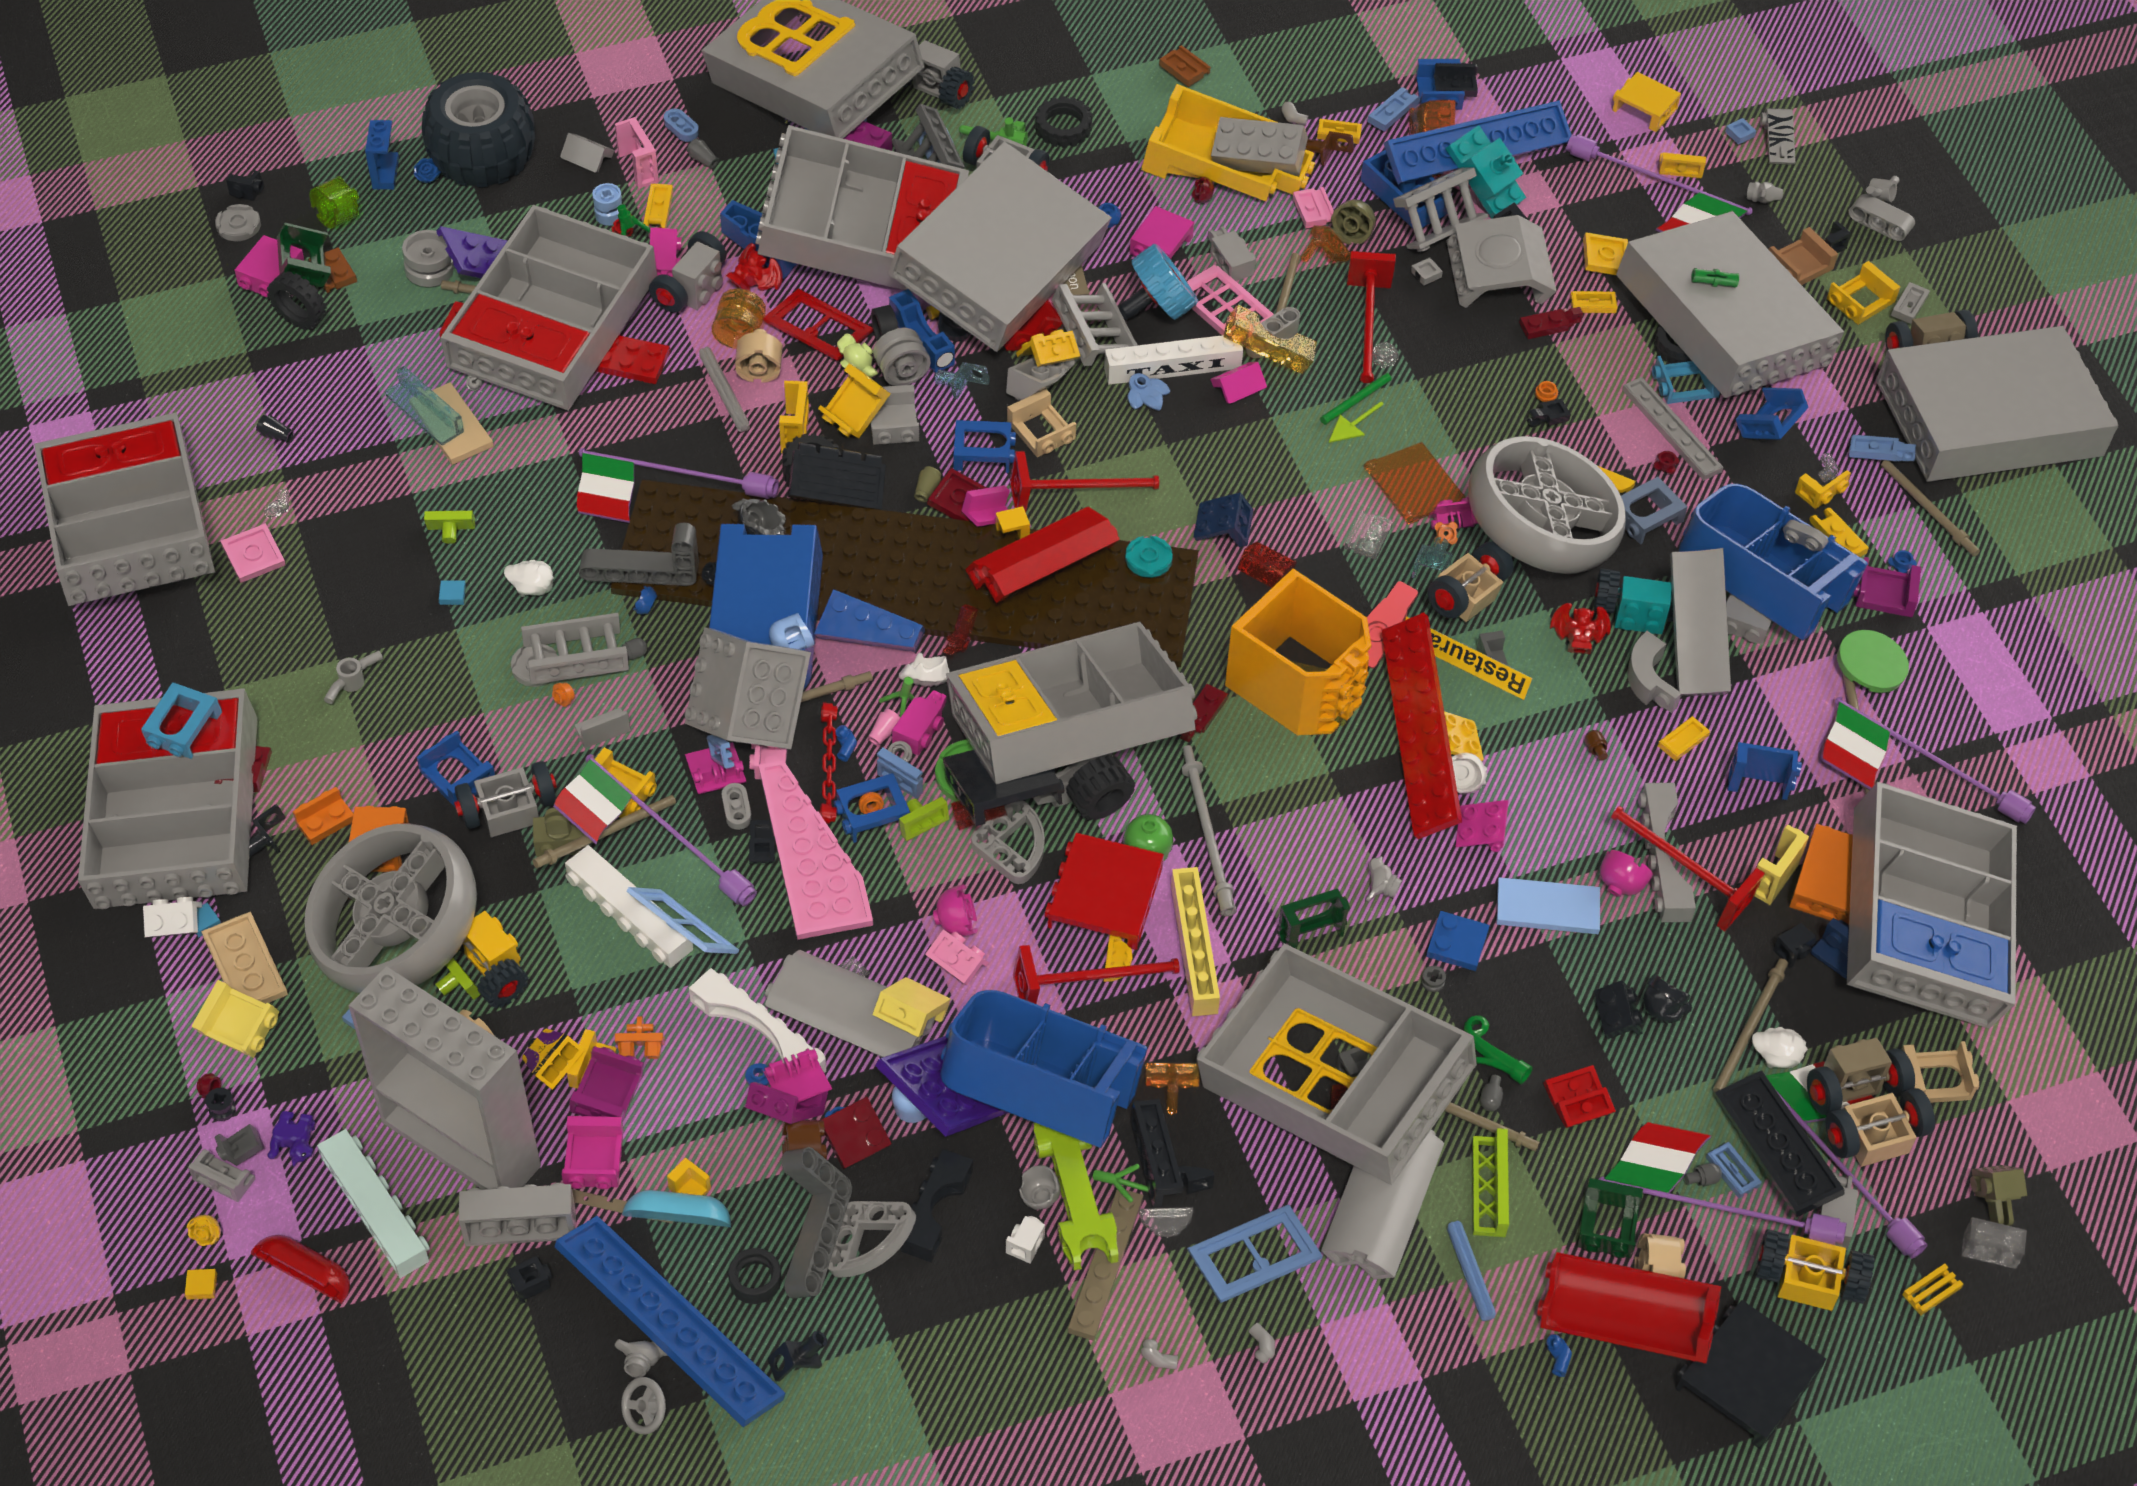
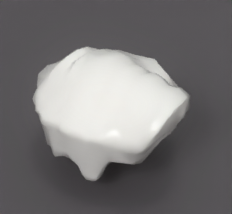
[504,560,554,597]
[899,653,949,687]
[1452,753,1487,794]
[1752,1027,1808,1069]

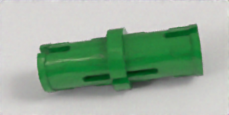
[1691,268,1739,288]

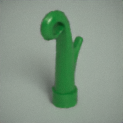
[1464,1015,1533,1084]

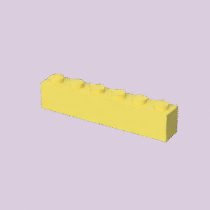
[1171,867,1220,1016]

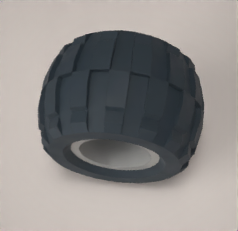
[422,72,535,187]

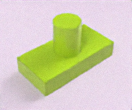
[424,511,475,544]
[899,797,949,841]
[435,958,481,1000]

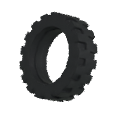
[1035,96,1092,148]
[267,271,327,330]

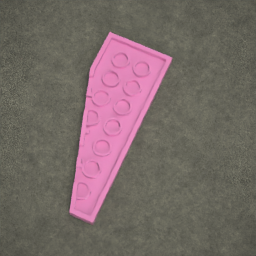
[759,760,873,940]

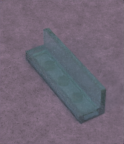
[385,366,464,445]

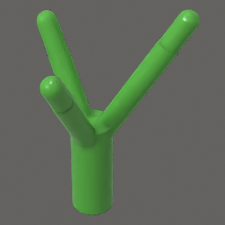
[879,677,915,718]
[1093,1164,1149,1203]

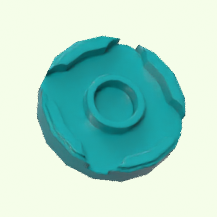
[1125,536,1173,577]

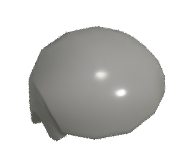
[1019,1165,1061,1210]

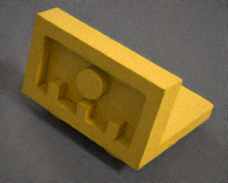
[1016,330,1080,367]
[1444,711,1484,761]

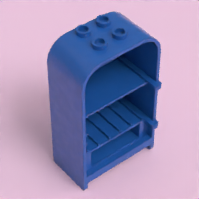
[1679,484,1868,641]
[709,524,823,690]
[940,990,1147,1148]

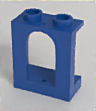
[365,120,399,190]
[1736,387,1809,439]
[954,420,1016,473]
[417,731,495,807]
[834,773,910,843]

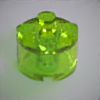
[309,176,359,228]

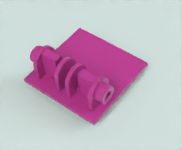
[1428,497,1478,529]
[685,742,746,794]
[1456,800,1509,852]
[764,1048,832,1103]

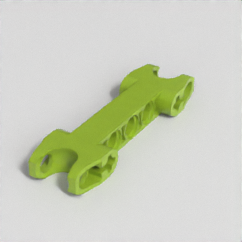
[1033,1122,1119,1271]

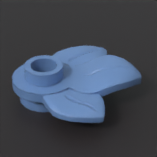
[1127,373,1170,411]

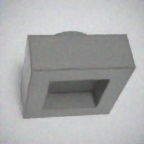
[1411,258,1443,285]

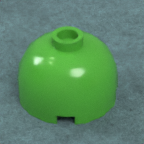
[1123,814,1174,861]

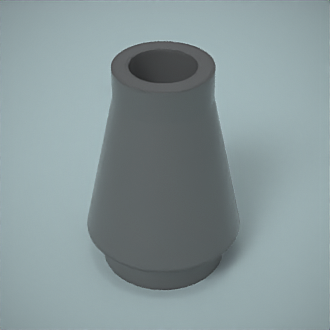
[687,138,719,169]

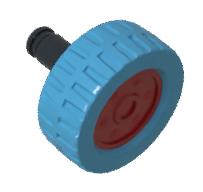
[1118,244,1198,322]

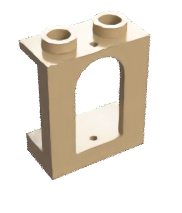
[1007,389,1076,457]
[1901,1041,1979,1103]

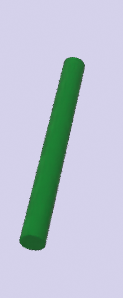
[1320,373,1392,425]

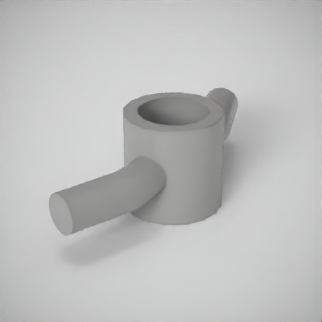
[1866,176,1900,202]
[324,651,383,704]

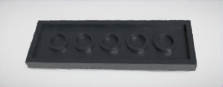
[1715,1070,1845,1218]

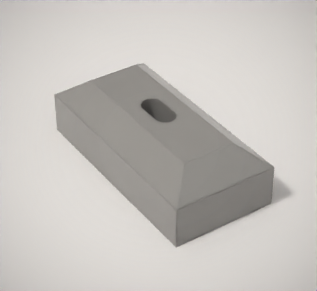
[1891,282,1930,324]

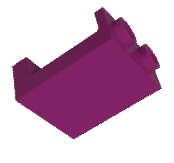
[1853,557,1921,617]
[570,1046,644,1122]
[745,1082,828,1124]

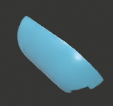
[622,1190,731,1227]

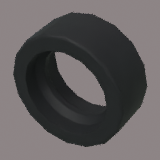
[871,305,899,341]
[728,1248,782,1304]

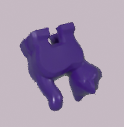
[267,1111,316,1167]

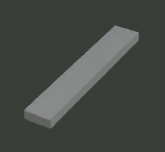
[1622,377,1723,481]

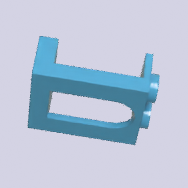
[1652,356,1720,404]
[141,682,222,759]

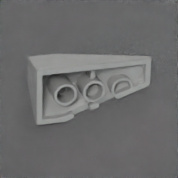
[1006,357,1080,401]

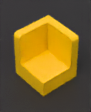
[996,506,1030,539]
[667,1158,711,1195]

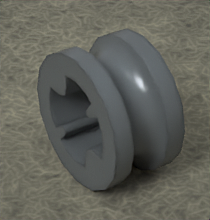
[1422,966,1446,992]

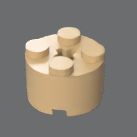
[735,329,783,382]
[1634,1233,1686,1278]

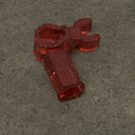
[942,604,978,656]

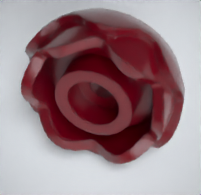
[1192,177,1214,204]

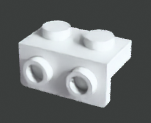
[143,897,202,937]

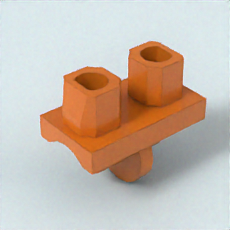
[615,1016,665,1059]

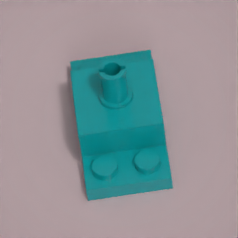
[1446,125,1527,219]

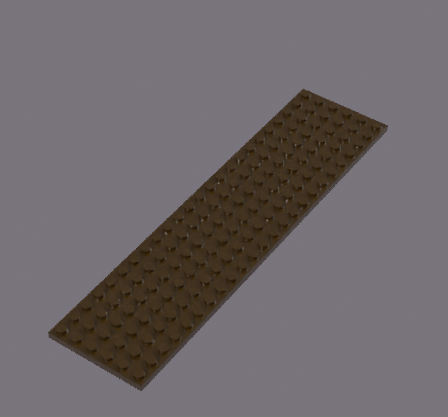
[611,480,1199,667]

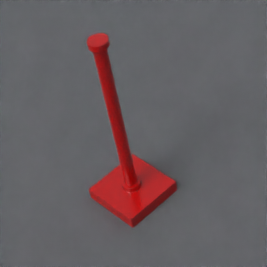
[1347,251,1396,383]
[1009,451,1159,513]
[1611,806,1765,932]
[1013,945,1180,1004]

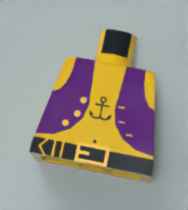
[522,1029,585,1090]

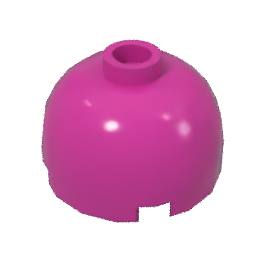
[1600,850,1653,897]
[933,884,978,937]

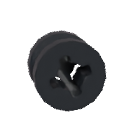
[205,1088,236,1121]

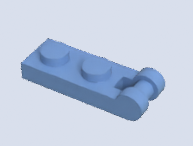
[1367,87,1420,132]

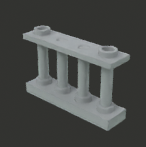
[1393,168,1488,252]
[1052,283,1138,366]
[521,613,629,685]

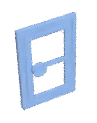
[626,887,739,954]

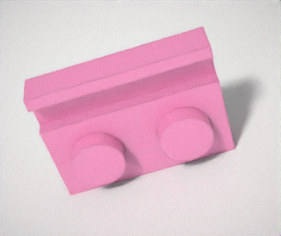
[1293,187,1334,229]

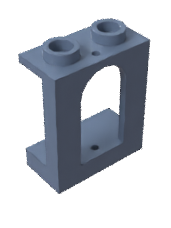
[1621,477,1687,544]

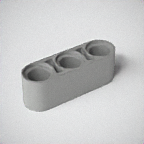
[1849,194,1915,241]
[1246,307,1300,358]

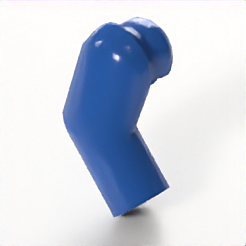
[835,725,857,762]
[1546,1334,1572,1377]

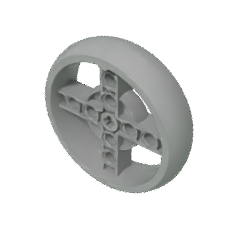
[1468,436,1626,574]
[304,823,477,993]

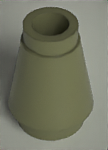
[914,466,941,502]

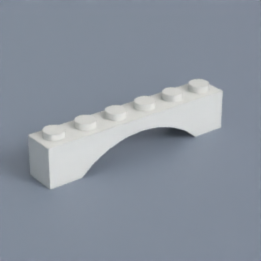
[689,968,826,1073]

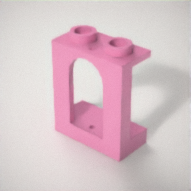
[615,117,659,189]

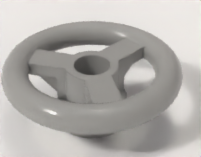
[621,1377,666,1435]

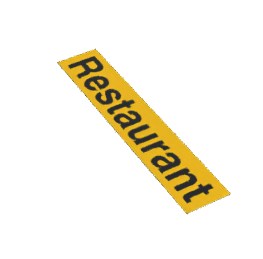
[1405,616,1532,700]

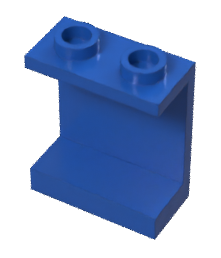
[1416,59,1465,110]
[1727,742,1802,800]

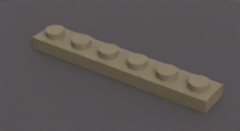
[1068,1189,1144,1341]

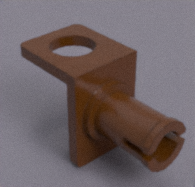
[1306,131,1354,166]

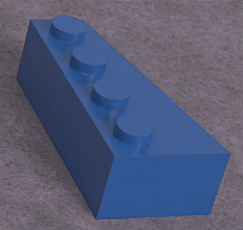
[720,200,797,279]
[814,589,925,652]

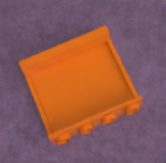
[1789,824,1853,925]

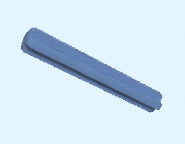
[1447,1221,1496,1321]

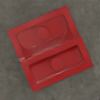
[1543,1065,1616,1128]

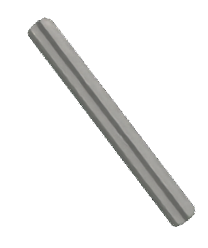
[699,347,750,432]

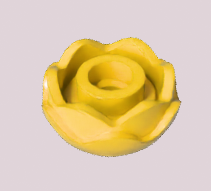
[187,1215,221,1246]

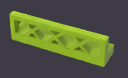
[1472,1128,1509,1237]

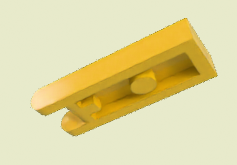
[643,183,673,230]
[1809,507,1869,557]

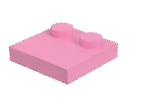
[221,523,285,583]

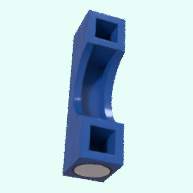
[889,289,955,373]

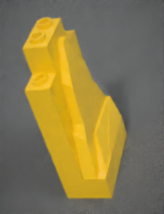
[1141,84,1315,201]

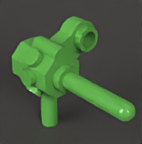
[959,117,1028,146]

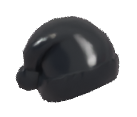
[1643,973,1692,1023]

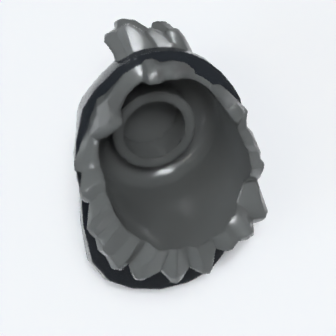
[732,498,786,535]

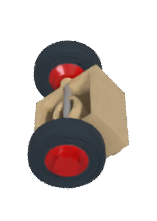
[1428,542,1513,622]
[1825,1088,1935,1167]

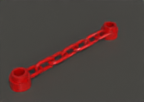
[819,702,838,824]

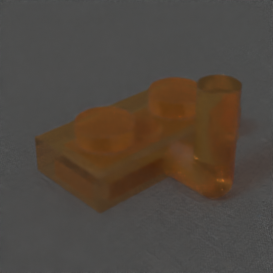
[1301,225,1351,262]
[1145,1063,1199,1114]

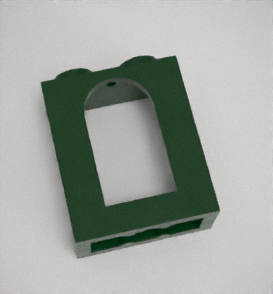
[277,223,331,288]
[1277,888,1350,949]
[1577,1178,1643,1258]

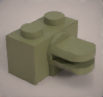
[533,808,586,857]
[1970,1165,2027,1228]

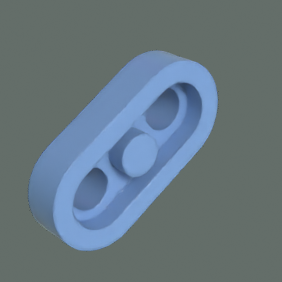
[664,109,699,142]

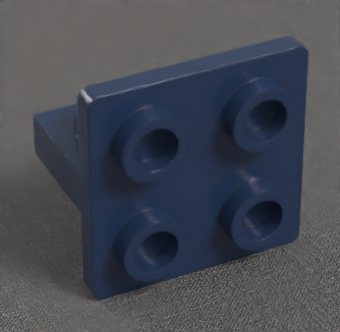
[1811,918,1849,979]

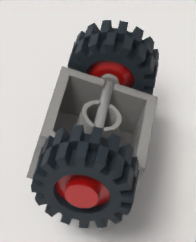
[903,40,975,109]

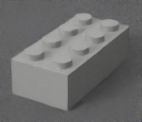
[1211,117,1308,176]
[459,1183,576,1247]

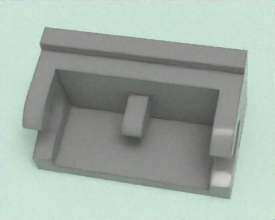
[188,1149,255,1202]

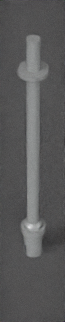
[1182,745,1237,917]

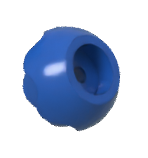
[413,158,441,183]
[1098,203,1122,228]
[633,586,657,615]

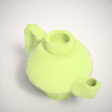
[837,333,878,378]

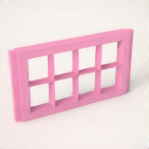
[1187,265,1274,346]

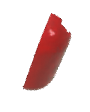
[251,1235,350,1304]

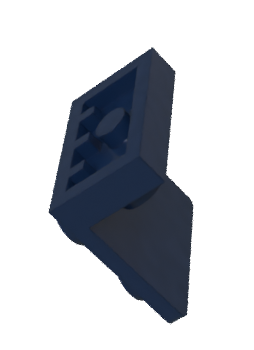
[1194,492,1254,547]

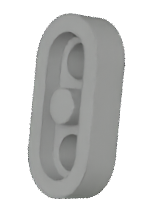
[1783,520,1828,551]
[722,783,751,830]

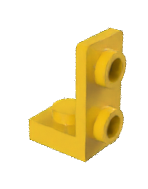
[1795,470,1851,509]

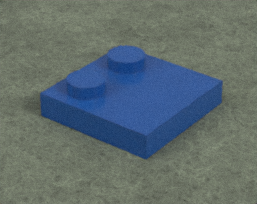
[1426,911,1490,971]

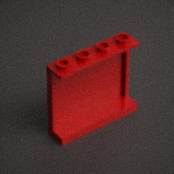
[1045,833,1164,950]

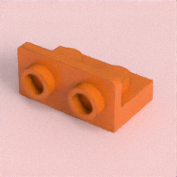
[293,787,354,845]

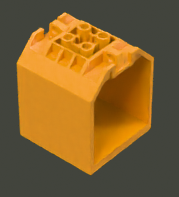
[1225,569,1371,735]

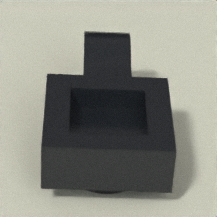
[1527,399,1571,427]

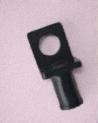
[249,804,285,859]
[768,1331,827,1382]

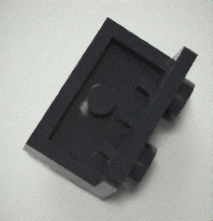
[1433,63,1478,97]
[1594,980,1644,1039]

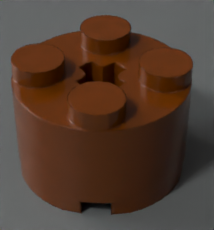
[782,1120,827,1175]

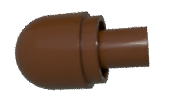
[1584,730,1608,761]

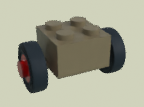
[1885,310,1978,351]
[1807,1038,1915,1115]

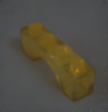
[1224,305,1317,374]

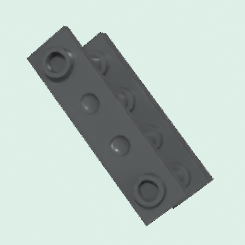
[892,104,965,169]

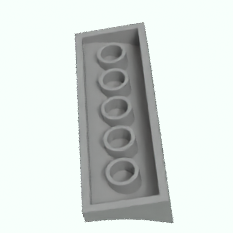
[1670,548,1731,696]

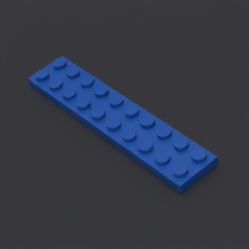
[1383,100,1572,184]
[555,1216,786,1427]

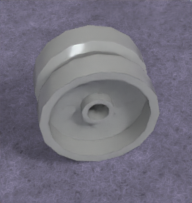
[402,230,454,287]
[873,328,931,386]

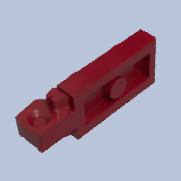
[1519,307,1583,339]
[1180,684,1228,743]

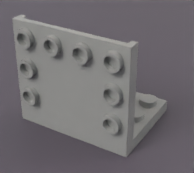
[685,627,811,749]

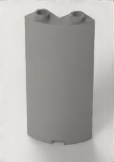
[764,950,936,1057]
[1321,1130,1444,1280]

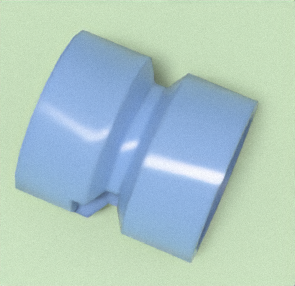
[592,183,622,226]

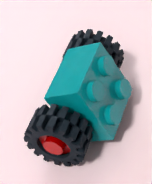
[1594,568,1673,634]

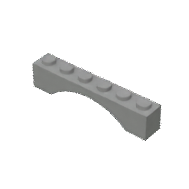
[1638,783,1696,922]

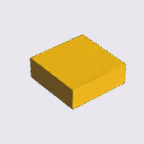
[185,1269,217,1300]

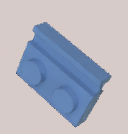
[877,748,923,799]

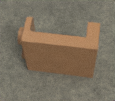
[1768,227,1838,285]

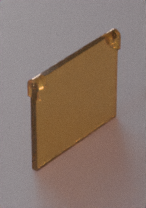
[1363,442,1466,524]

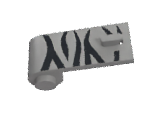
[1760,108,1795,165]

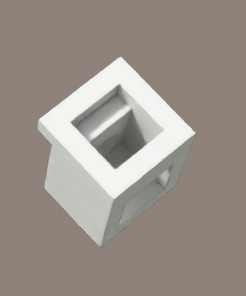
[1006,1216,1045,1264]

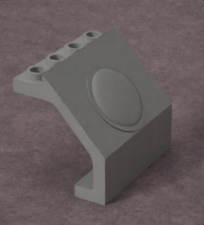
[1446,215,1557,308]

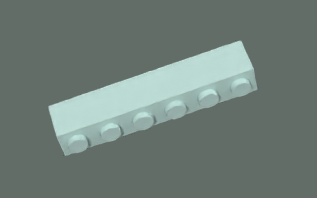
[317,1129,430,1278]

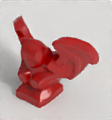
[726,243,783,294]
[1550,603,1611,654]

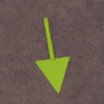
[1329,402,1383,443]

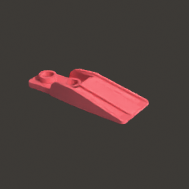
[1367,581,1418,668]

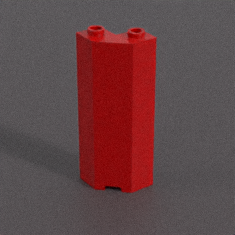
[965,506,1120,603]

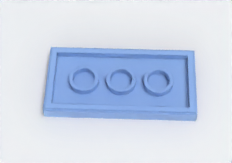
[1497,877,1600,934]

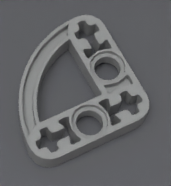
[971,800,1045,884]
[828,1201,916,1277]

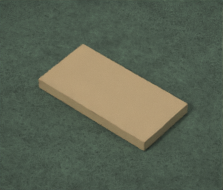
[409,382,494,465]
[201,912,288,1004]

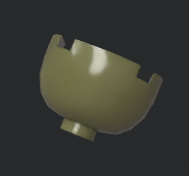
[1331,199,1376,245]

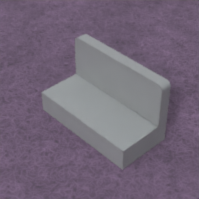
[560,133,614,173]
[575,708,631,748]

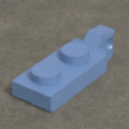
[1849,435,1916,461]

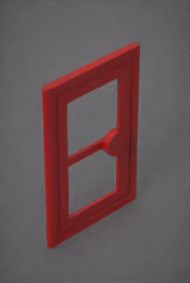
[763,288,873,361]

